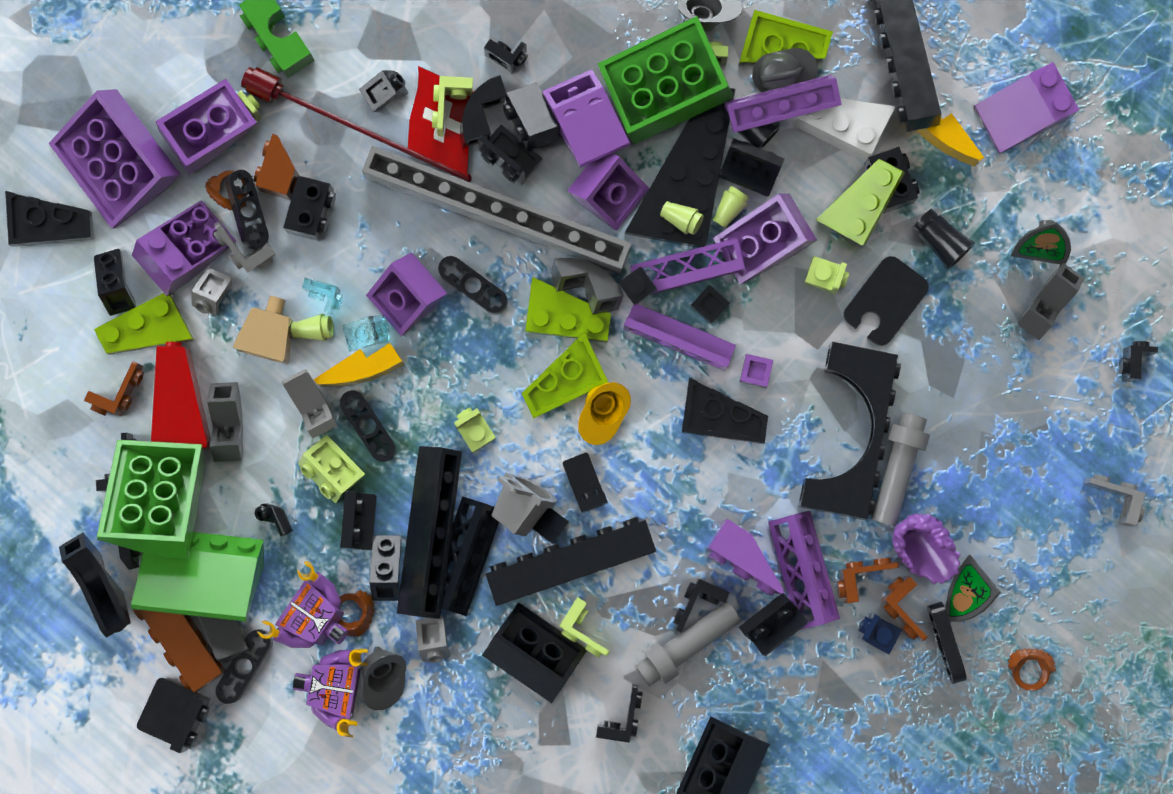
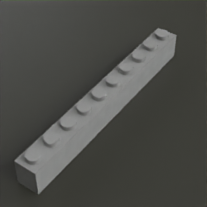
[362,146,631,275]

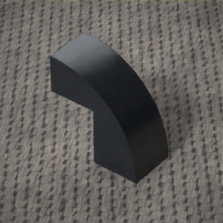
[460,75,506,148]

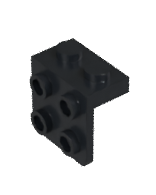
[478,124,543,185]
[137,678,211,753]

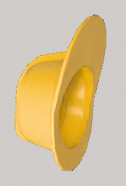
[578,382,631,445]

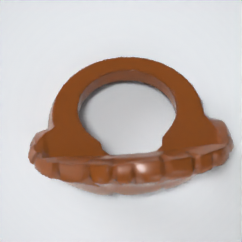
[205,170,248,211]
[338,590,374,637]
[1008,648,1056,691]

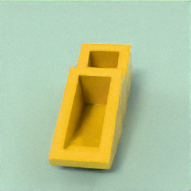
[916,113,984,166]
[314,343,405,387]

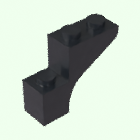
[59,532,131,638]

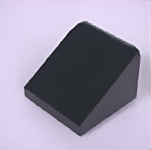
[532,508,569,544]

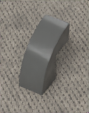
[550,258,624,315]
[1017,262,1085,340]
[207,382,243,462]

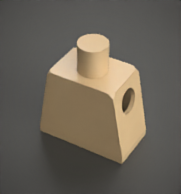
[233,296,293,365]

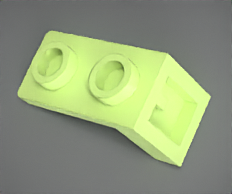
[432,76,473,137]
[559,597,610,658]

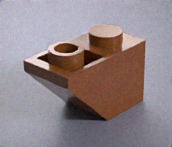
[254,134,299,201]

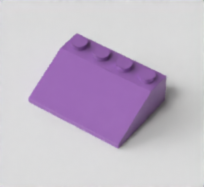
[48,89,181,229]

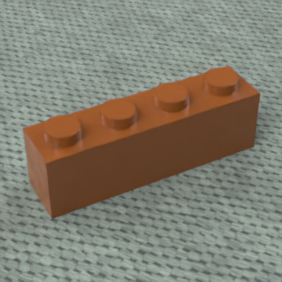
[131,598,226,692]

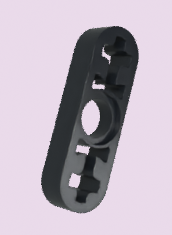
[225,170,269,249]
[438,256,508,315]
[340,390,396,462]
[927,602,967,684]
[215,629,273,704]

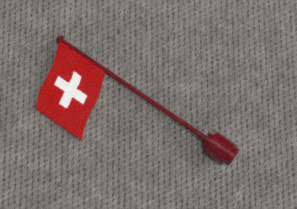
[241,66,474,182]

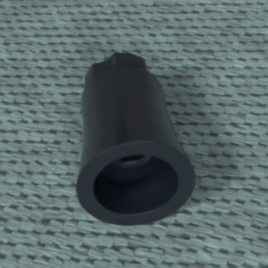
[912,209,975,270]

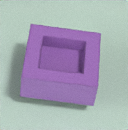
[740,354,773,388]

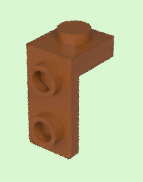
[84,361,144,416]
[837,557,899,603]
[881,576,928,641]

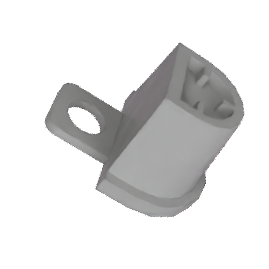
[491,472,557,536]

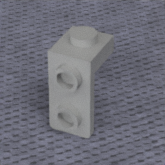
[213,221,275,273]
[282,369,337,439]
[1083,474,1145,526]

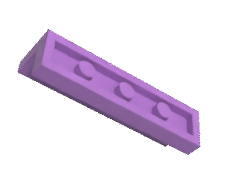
[724,75,842,133]
[631,238,745,295]
[623,304,736,371]
[768,511,840,630]

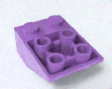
[542,69,630,168]
[132,200,236,296]
[706,519,784,596]

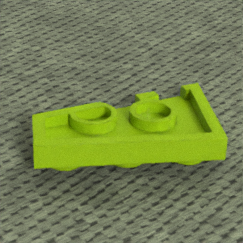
[739,10,833,64]
[816,159,905,246]
[525,277,611,342]
[94,293,194,355]
[521,332,608,419]

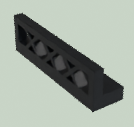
[442,496,499,616]

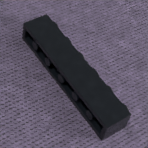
[870,0,941,132]
[397,446,462,619]
[485,517,657,606]

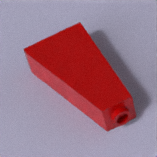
[151,342,211,450]

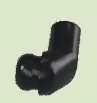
[254,503,293,537]

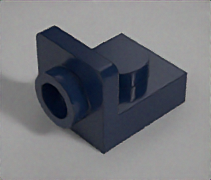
[857,613,902,654]

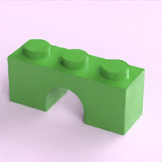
[239,0,315,78]

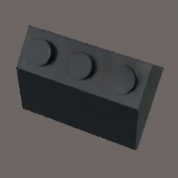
[482,602,587,704]
[676,716,770,794]

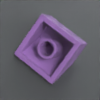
[567,153,649,231]
[366,252,447,336]

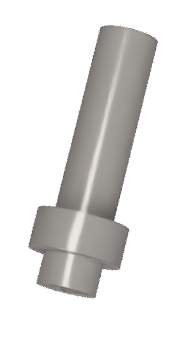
[871,412,930,526]
[635,601,741,687]

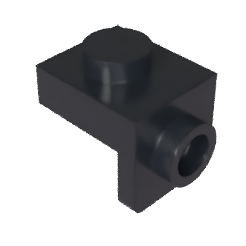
[1119,341,1158,382]

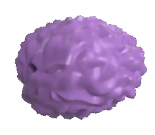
[892,514,961,584]

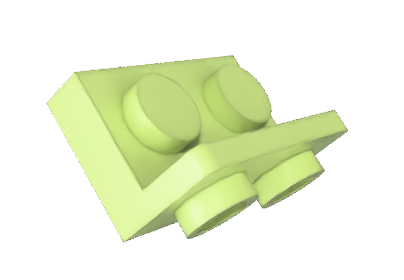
[298,434,365,503]

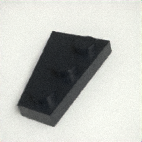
[5,191,94,247]
[681,377,768,444]

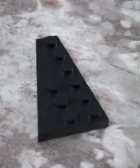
[625,88,736,248]

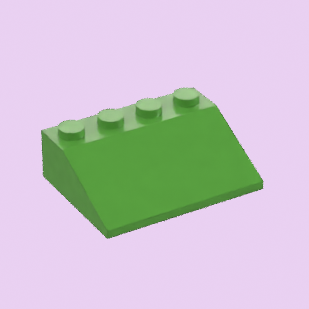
[597,16,734,144]
[97,440,206,559]
[131,531,264,621]

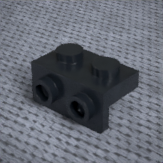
[719,138,785,197]

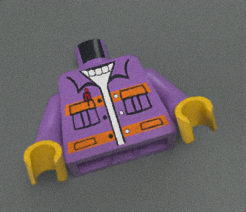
[257,561,348,648]
[293,649,368,738]

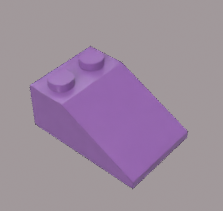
[974,62,1079,154]
[155,79,257,175]
[713,193,817,285]

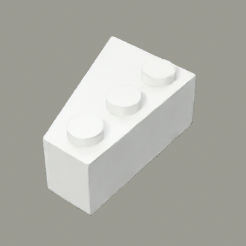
[793,98,896,161]

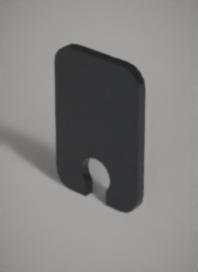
[843,256,929,346]

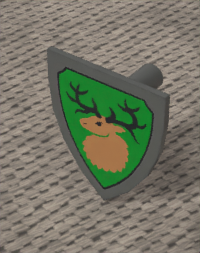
[1011,220,1071,265]
[946,555,1001,622]

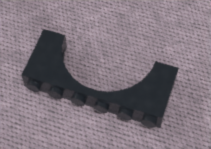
[798,342,901,520]

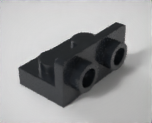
[340,491,377,550]
[739,593,808,656]

